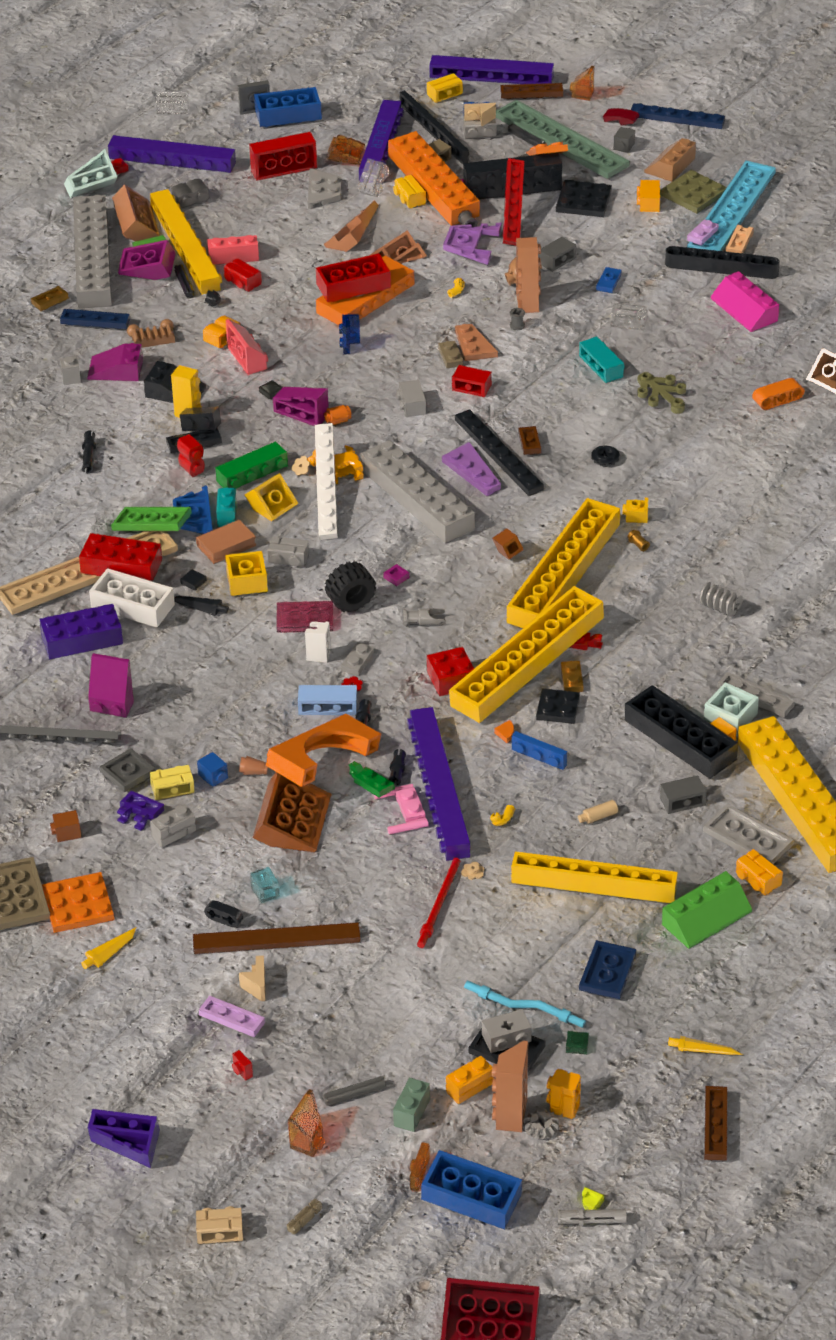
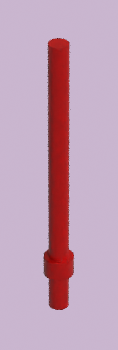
[417,858,461,948]

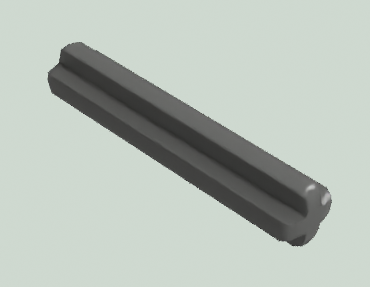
[323,1076,386,1106]

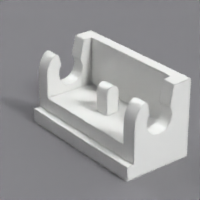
[305,622,331,663]

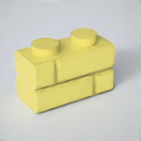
[150,765,195,800]

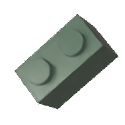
[393,1077,430,1132]

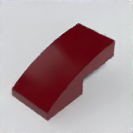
[603,108,640,126]

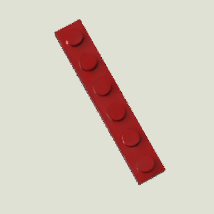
[502,158,524,246]

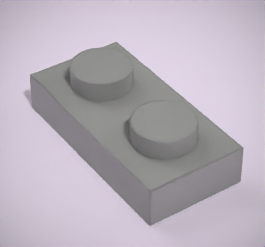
[341,642,375,676]

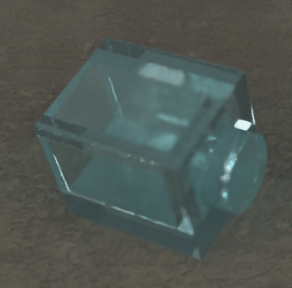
[250,867,280,903]

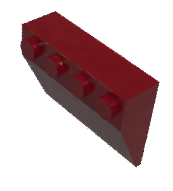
[441,1278,541,1340]

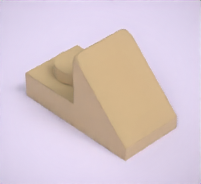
[464,103,496,126]
[239,955,265,1001]

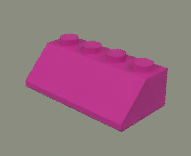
[711,271,779,332]

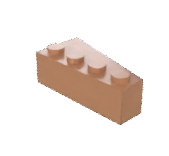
[516,237,541,313]

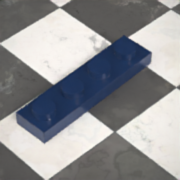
[60,309,130,329]

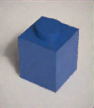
[197,752,228,787]

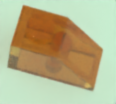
[570,66,595,101]

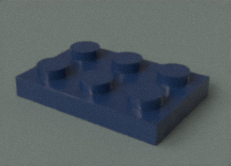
[579,940,637,1000]

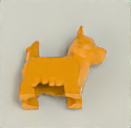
[308,445,364,484]

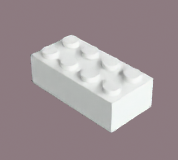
[89,569,175,627]

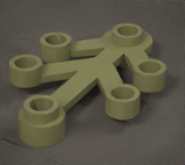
[637,372,686,414]

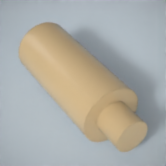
[578,800,618,824]

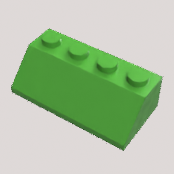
[662,871,752,949]

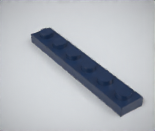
[631,103,725,129]

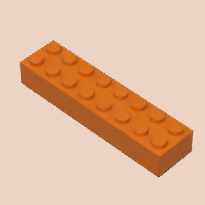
[388,131,480,226]

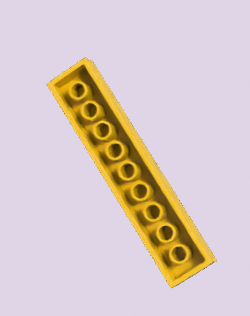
[507,498,620,628]
[449,586,604,723]
[738,716,836,873]

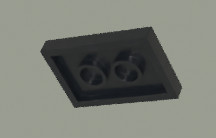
[468,1028,546,1072]

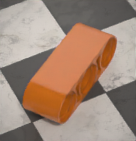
[752,378,805,410]

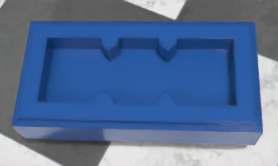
[596,267,622,293]

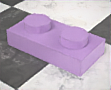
[687,219,719,246]

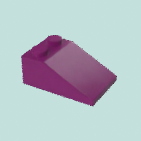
[118,240,176,280]
[87,343,143,381]
[88,653,134,718]

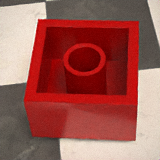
[427,647,474,697]

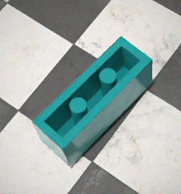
[579,336,625,383]

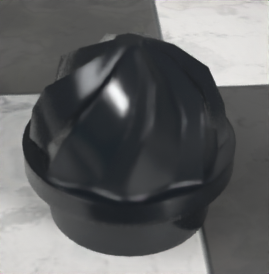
[204,290,221,306]

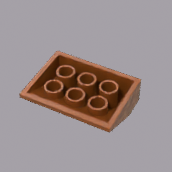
[253,772,331,852]

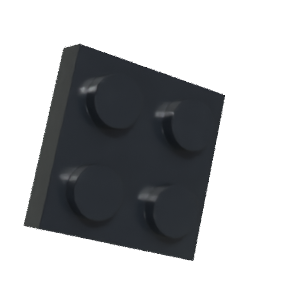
[536,688,580,724]

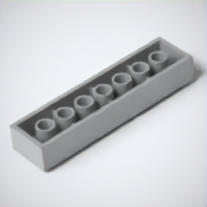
[360,440,475,543]

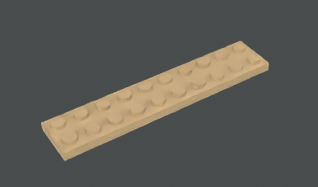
[0,531,178,615]

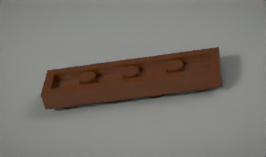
[500,83,563,99]
[704,1086,727,1161]

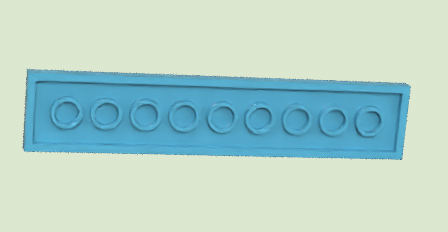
[687,161,776,251]

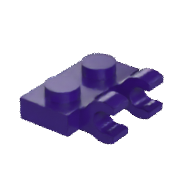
[117,791,165,831]

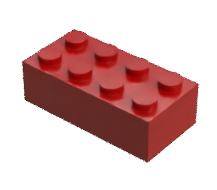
[249,132,317,181]
[316,253,391,303]
[79,533,162,582]

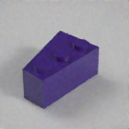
[88,1109,160,1168]

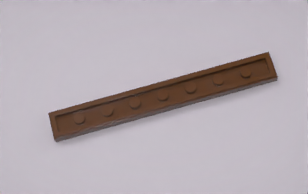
[193,922,360,954]

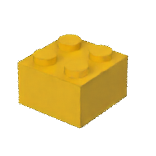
[225,551,268,596]

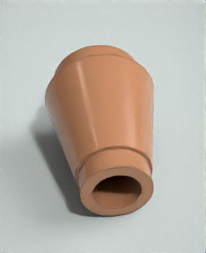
[239,755,268,775]

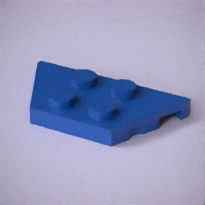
[173,486,213,534]

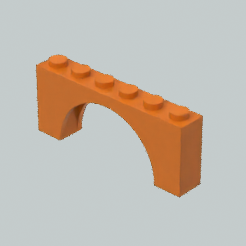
[316,256,415,329]
[266,714,381,787]

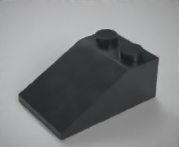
[144,361,206,403]

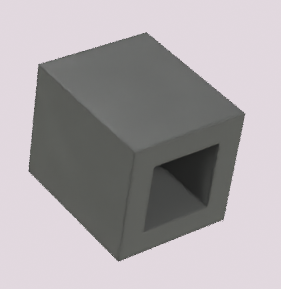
[613,127,635,153]

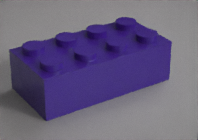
[39,604,123,660]

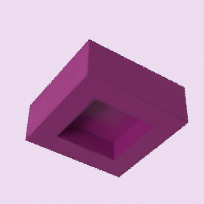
[383,564,410,587]

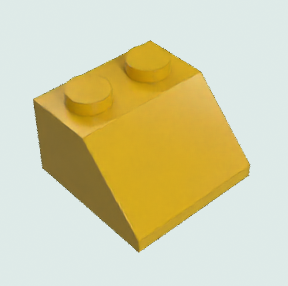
[244,473,299,521]

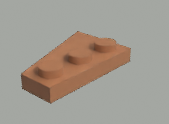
[455,324,498,361]

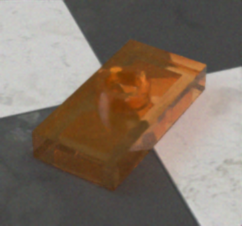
[410,1142,430,1192]

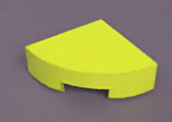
[582,1187,605,1210]

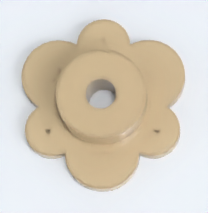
[292,456,310,476]
[461,862,484,880]

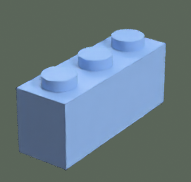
[298,685,357,715]

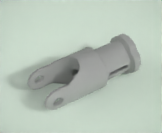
[403,608,446,626]

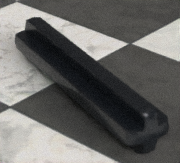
[508,124,545,146]
[174,264,194,298]

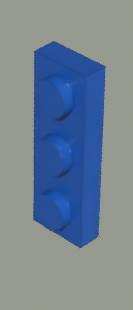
[512,731,567,770]

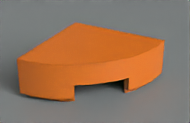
[494,720,514,743]

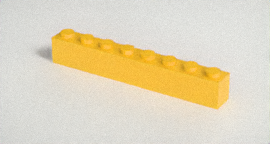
[511,851,678,903]

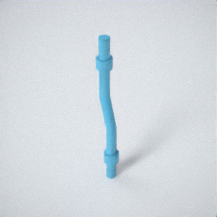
[464,980,586,1028]

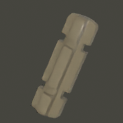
[287,1199,323,1235]

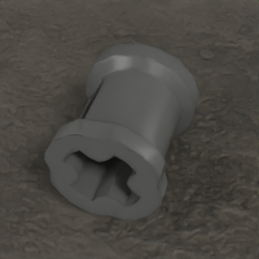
[458,210,478,227]
[510,308,525,330]

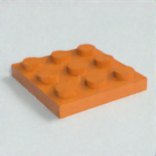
[41,872,114,933]

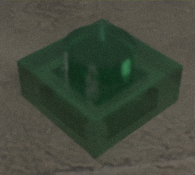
[566,1031,589,1055]

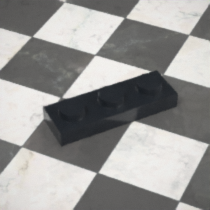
[166,428,222,453]

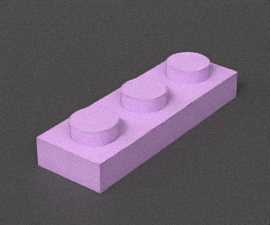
[199,996,265,1037]

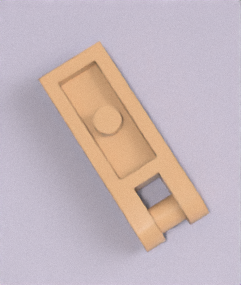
[726,225,754,253]

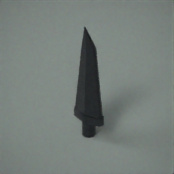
[174,595,229,616]

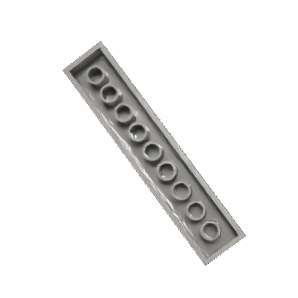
[73,195,112,309]

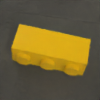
[171,365,202,418]

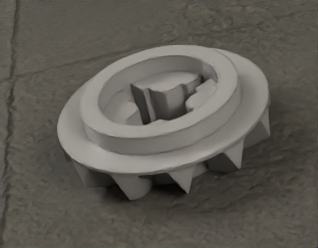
[524,1109,559,1139]

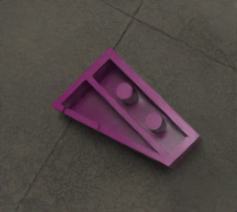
[273,387,329,426]

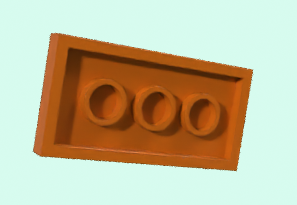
[526,142,568,156]

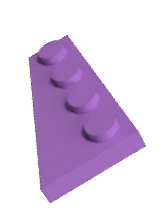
[442,442,501,496]

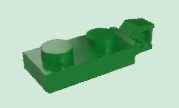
[348,761,395,798]

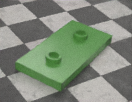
[111,507,192,531]

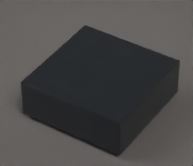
[180,569,207,591]

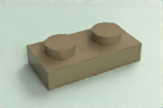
[438,341,463,369]

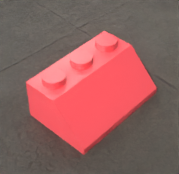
[207,235,259,265]
[226,319,268,375]

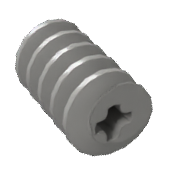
[700,582,743,617]

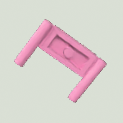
[374,784,428,835]

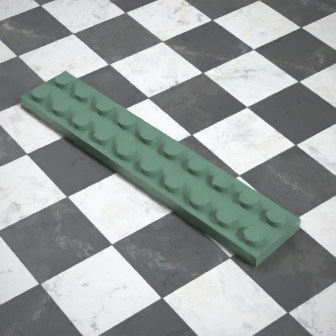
[496,99,630,179]

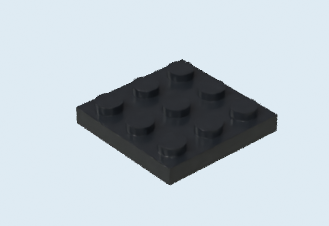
[556,180,612,218]

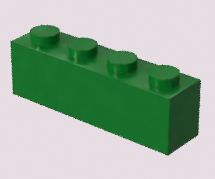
[215,441,288,489]

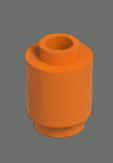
[324,405,352,425]

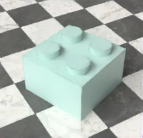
[704,682,759,736]

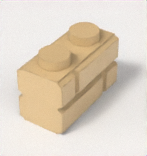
[196,1206,243,1244]

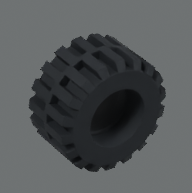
[325,561,377,613]

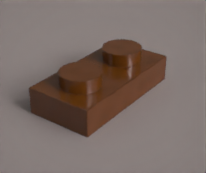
[518,426,541,455]

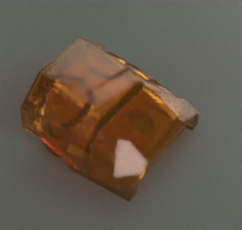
[326,135,365,165]

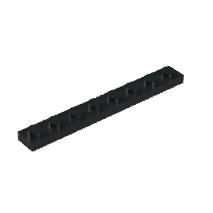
[400,90,469,164]
[455,409,544,496]

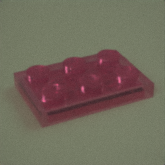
[277,601,333,633]

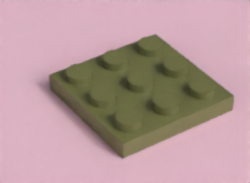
[660,170,727,214]

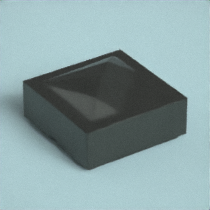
[259,380,283,400]

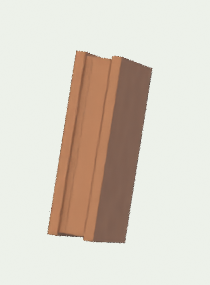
[196,520,256,564]

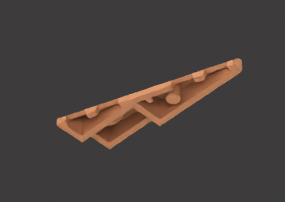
[324,200,379,252]
[370,230,427,263]

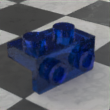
[339,314,360,355]

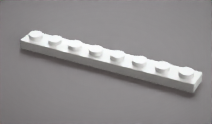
[315,423,338,540]

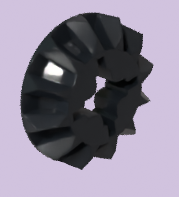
[591,445,620,467]

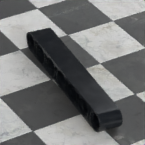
[665,246,780,279]

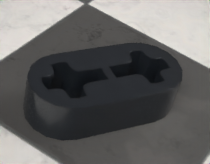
[204,900,243,928]

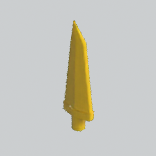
[81,927,137,969]
[668,1036,743,1055]

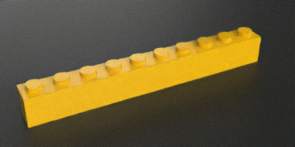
[150,189,222,295]

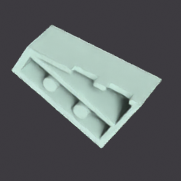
[64,149,117,198]

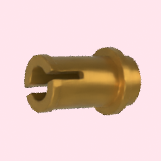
[627,530,650,552]

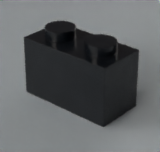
[179,407,221,431]

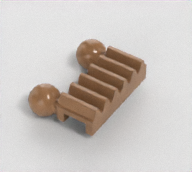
[127,319,175,348]

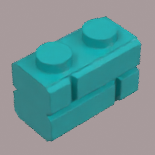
[216,488,237,528]

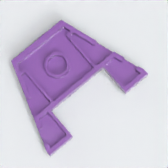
[443,223,502,265]

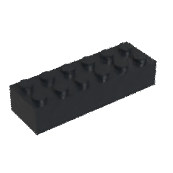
[463,153,562,200]
[624,685,738,779]

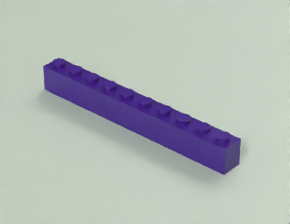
[407,707,470,861]

